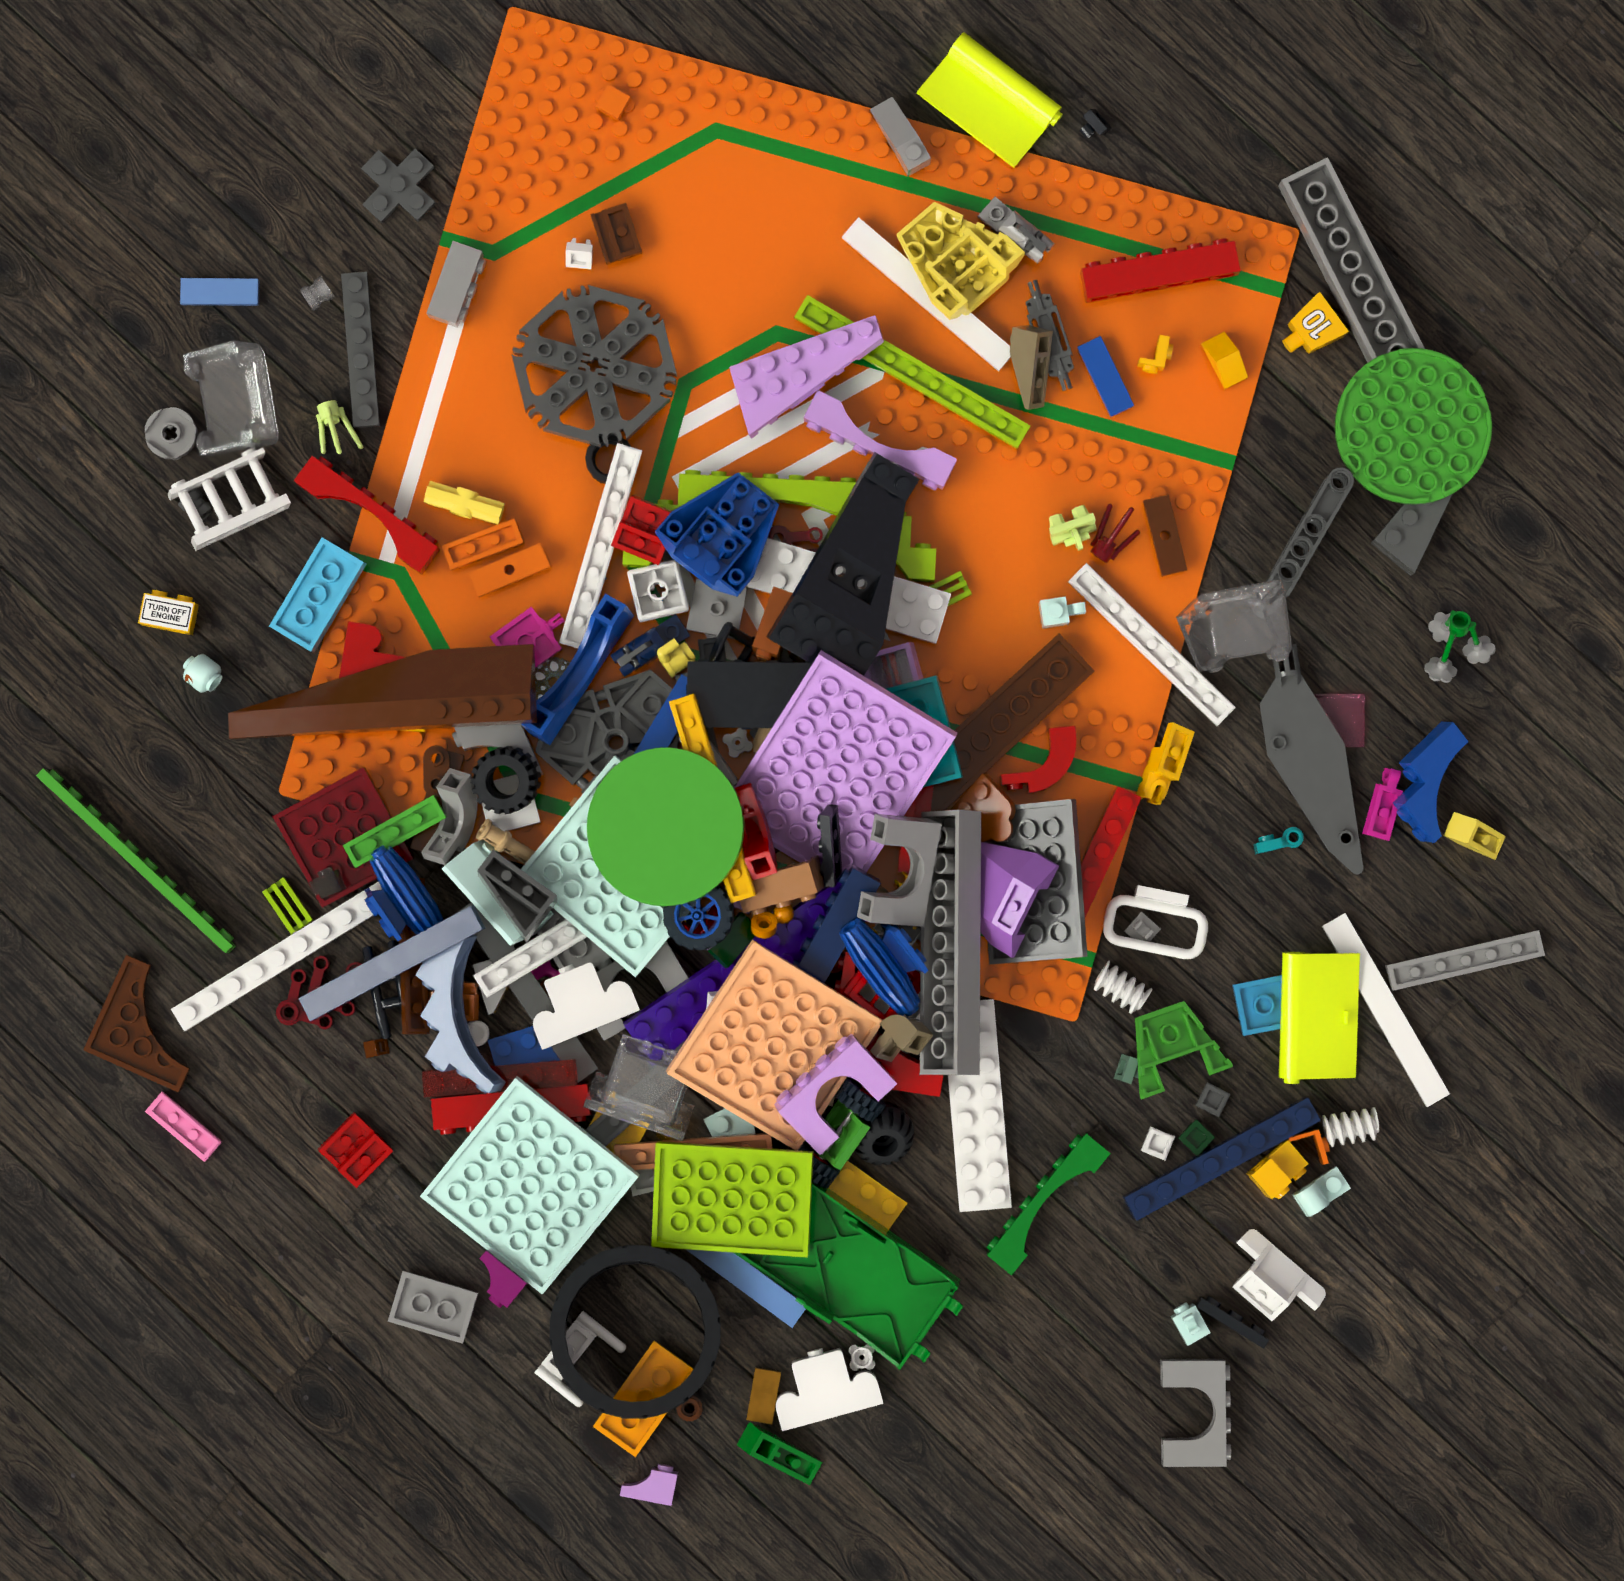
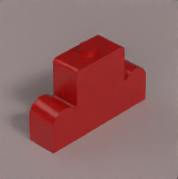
[339,621,404,678]

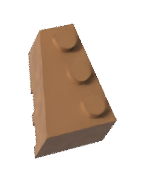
[740,855,825,915]

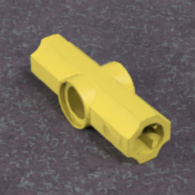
[424,481,505,525]

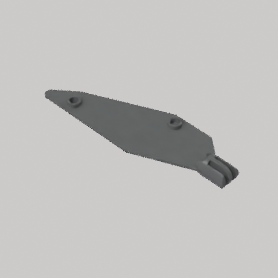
[1260,643,1363,874]

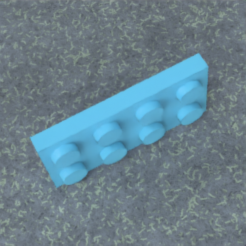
[269,537,367,653]

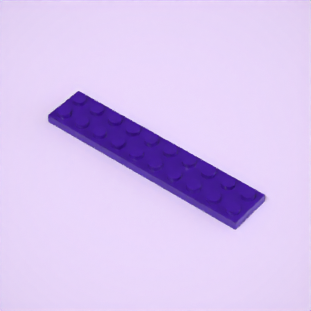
[623,882,866,1066]

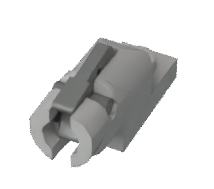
[978,197,1055,264]

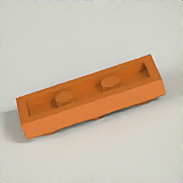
[442,518,524,571]

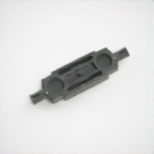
[1025,280,1075,391]

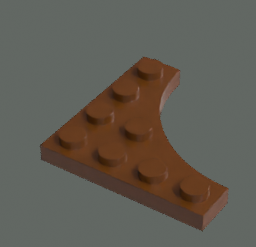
[83,955,190,1092]

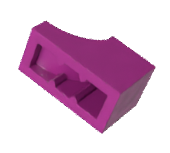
[479,1250,527,1308]

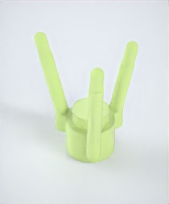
[316,400,363,454]

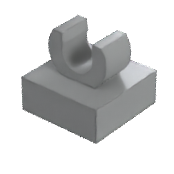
[1124,912,1161,942]

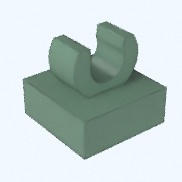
[1114,1054,1139,1084]

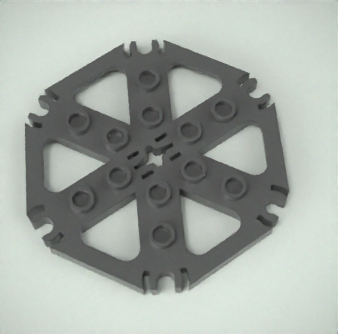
[512,285,677,447]

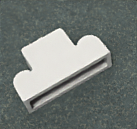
[533,963,640,1050]
[776,1348,883,1431]

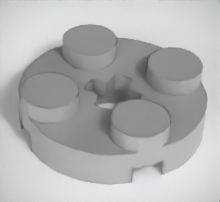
[145,407,198,460]

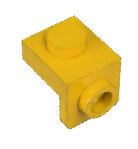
[1137,335,1173,374]

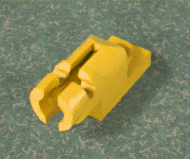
[1136,722,1195,805]

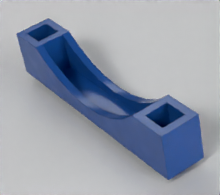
[521,593,634,745]

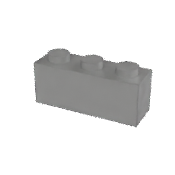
[426,241,486,328]

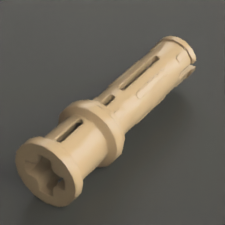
[476,819,535,864]

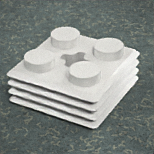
[627,560,689,622]

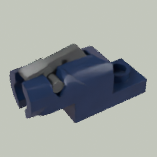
[610,614,690,677]

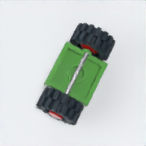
[798,1078,886,1189]

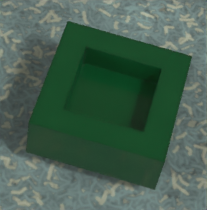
[1178,1119,1215,1156]

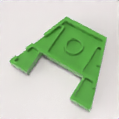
[1135,1001,1233,1100]

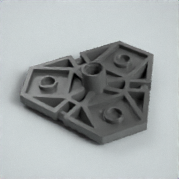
[536,670,679,794]

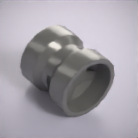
[178,488,214,521]

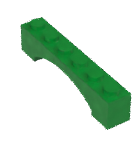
[986,1133,1111,1276]

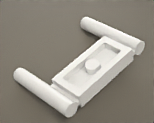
[535,1311,626,1407]

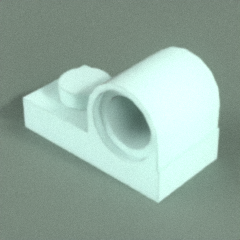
[1292,1166,1351,1217]

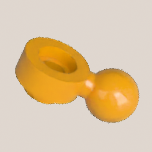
[751,905,794,939]

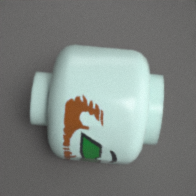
[183,654,222,693]

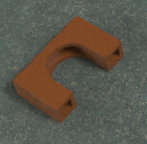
[752,586,792,662]

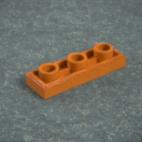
[469,543,551,597]

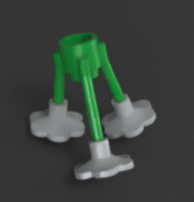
[1424,610,1496,683]

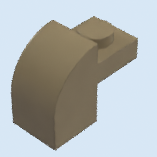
[870,1015,933,1062]

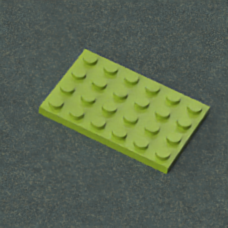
[651,1141,814,1258]

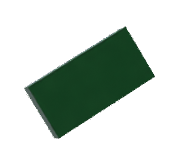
[707,912,755,968]

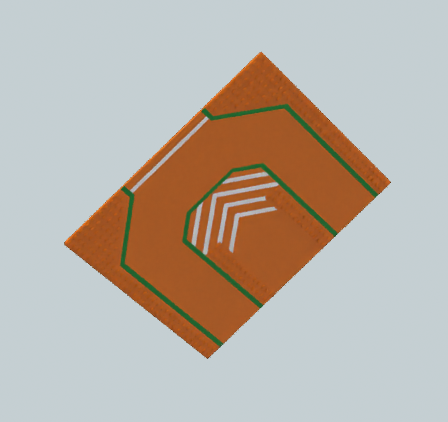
[279,7,1299,1022]

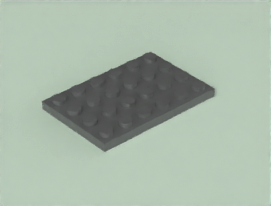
[986,799,1088,964]

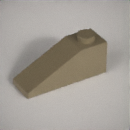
[1010,325,1053,410]

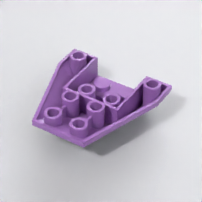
[980,842,1059,958]

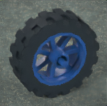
[663,885,735,950]

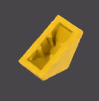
[1201,332,1248,390]

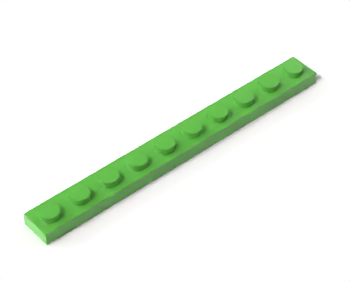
[36,768,236,954]

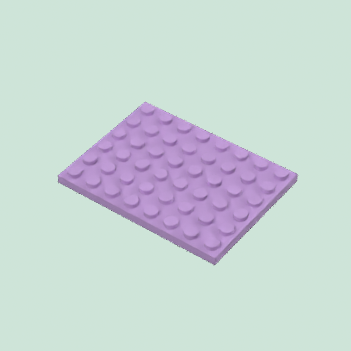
[734,650,957,872]

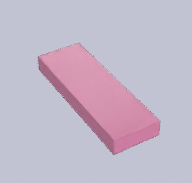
[145,1091,222,1162]

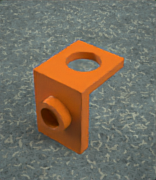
[1287,1129,1330,1165]

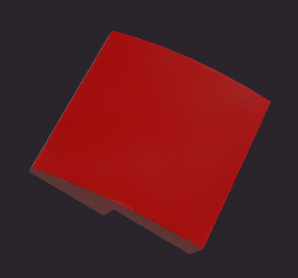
[611,495,672,565]
[318,1112,393,1188]

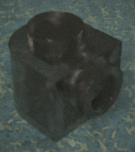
[309,866,346,899]

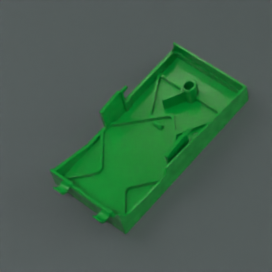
[734,1182,963,1370]

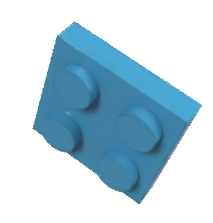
[1232,975,1282,1036]

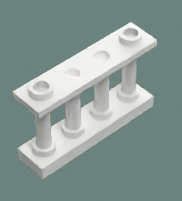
[168,447,291,551]

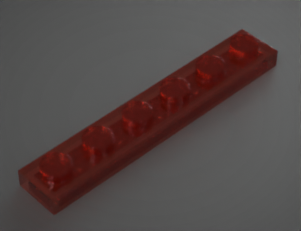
[422,1059,578,1098]

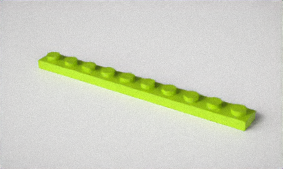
[794,295,1030,449]

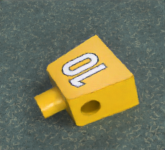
[1282,292,1349,354]

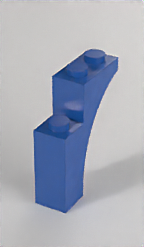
[1393,721,1468,843]

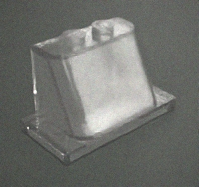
[583,1034,695,1141]

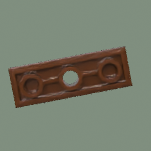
[1143,494,1187,577]

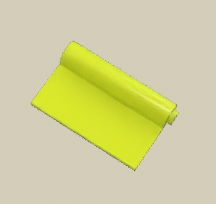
[917,32,1063,168]
[1279,952,1360,1084]

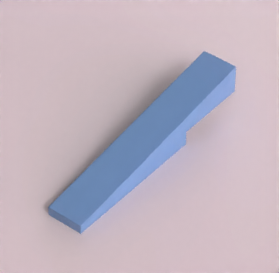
[686,1249,806,1328]

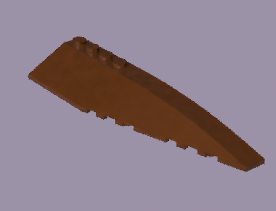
[228,644,537,739]

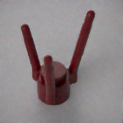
[1090,504,1140,563]

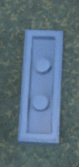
[180,278,259,306]

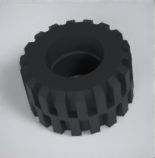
[471,746,541,814]

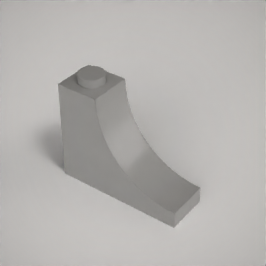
[452,724,543,775]

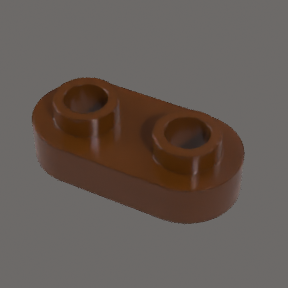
[423,745,450,798]

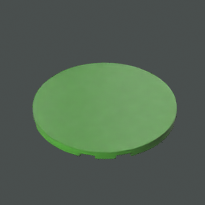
[1335,348,1492,505]
[587,747,744,906]

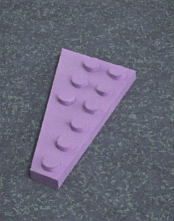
[729,315,884,439]

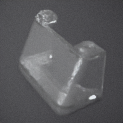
[183,341,278,457]
[1176,580,1292,673]

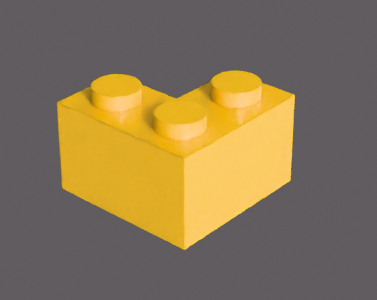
[1246,1140,1309,1199]

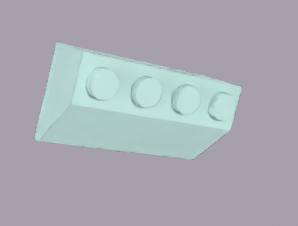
[442,840,554,946]

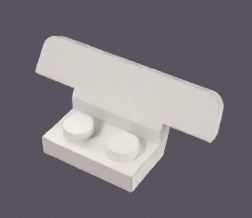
[1232,1229,1326,1321]

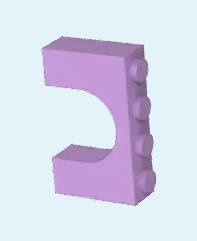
[774,1033,897,1155]

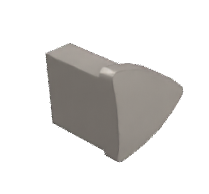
[631,1169,654,1196]

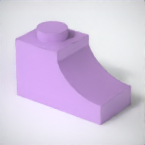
[620,1464,678,1506]

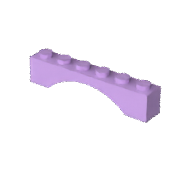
[804,390,957,491]

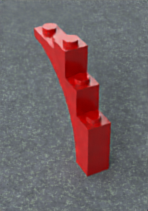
[834,949,943,1097]

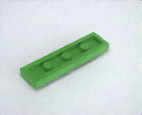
[343,794,447,868]

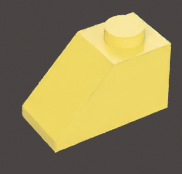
[1444,812,1506,860]

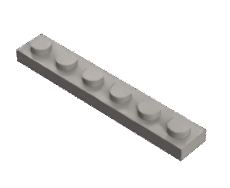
[1386,930,1545,991]

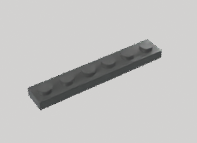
[341,272,380,428]

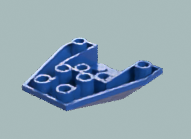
[655,472,779,597]

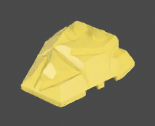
[897,202,1025,320]

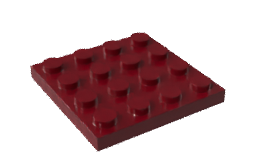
[272,767,414,908]

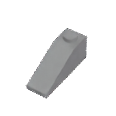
[870,97,931,177]

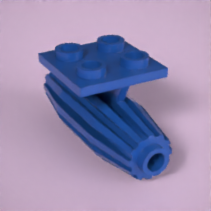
[364,845,443,941]
[839,918,929,1017]

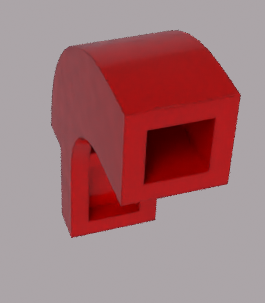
[1000,726,1076,794]
[735,783,777,881]

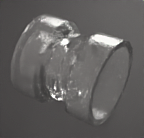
[299,275,335,311]

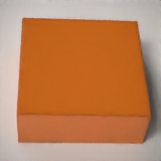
[595,84,631,121]

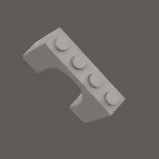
[857,814,942,927]
[596,941,689,1041]
[1160,1359,1231,1467]

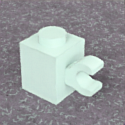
[1038,596,1086,629]
[1170,1302,1210,1346]

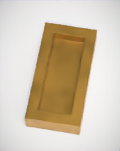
[746,1367,781,1424]

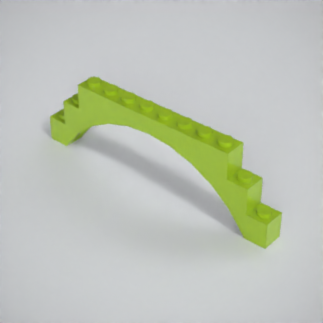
[622,470,936,582]

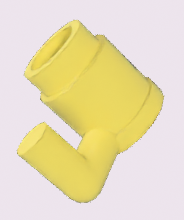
[657,638,696,678]

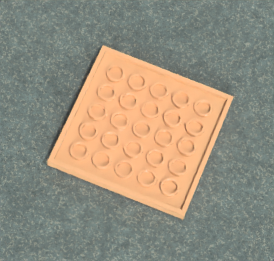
[666,940,883,1150]

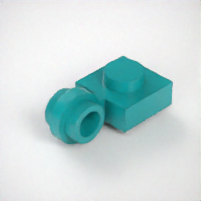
[1253,827,1304,855]

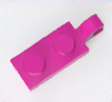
[1362,768,1403,841]

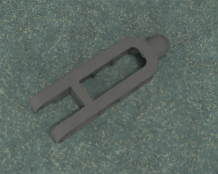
[1253,467,1354,620]

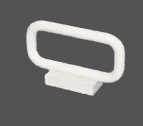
[1103,885,1208,959]

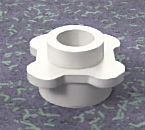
[723,728,753,758]
[849,1344,875,1371]

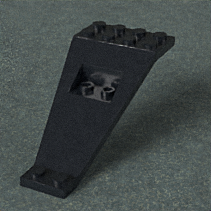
[766,452,920,676]

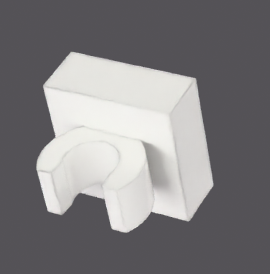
[566,238,593,269]

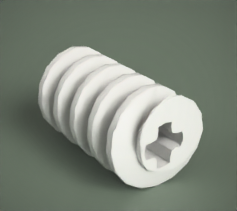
[1094,961,1152,1014]
[1322,1107,1379,1147]

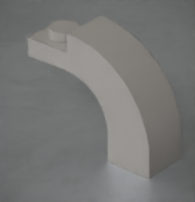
[421,768,478,865]

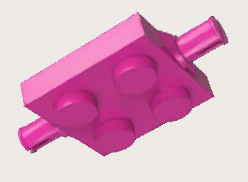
[490,606,565,669]

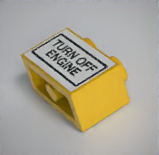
[138,590,199,635]

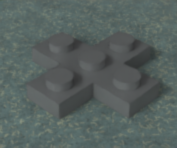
[361,149,436,223]

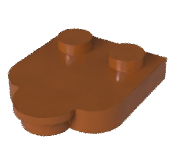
[950,773,1016,842]

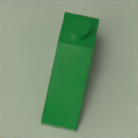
[737,1422,823,1485]

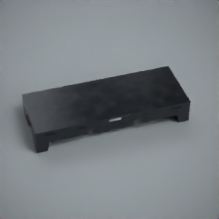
[686,659,812,730]

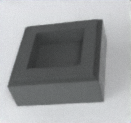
[1195,1082,1230,1117]

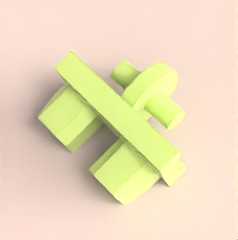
[1049,505,1097,551]

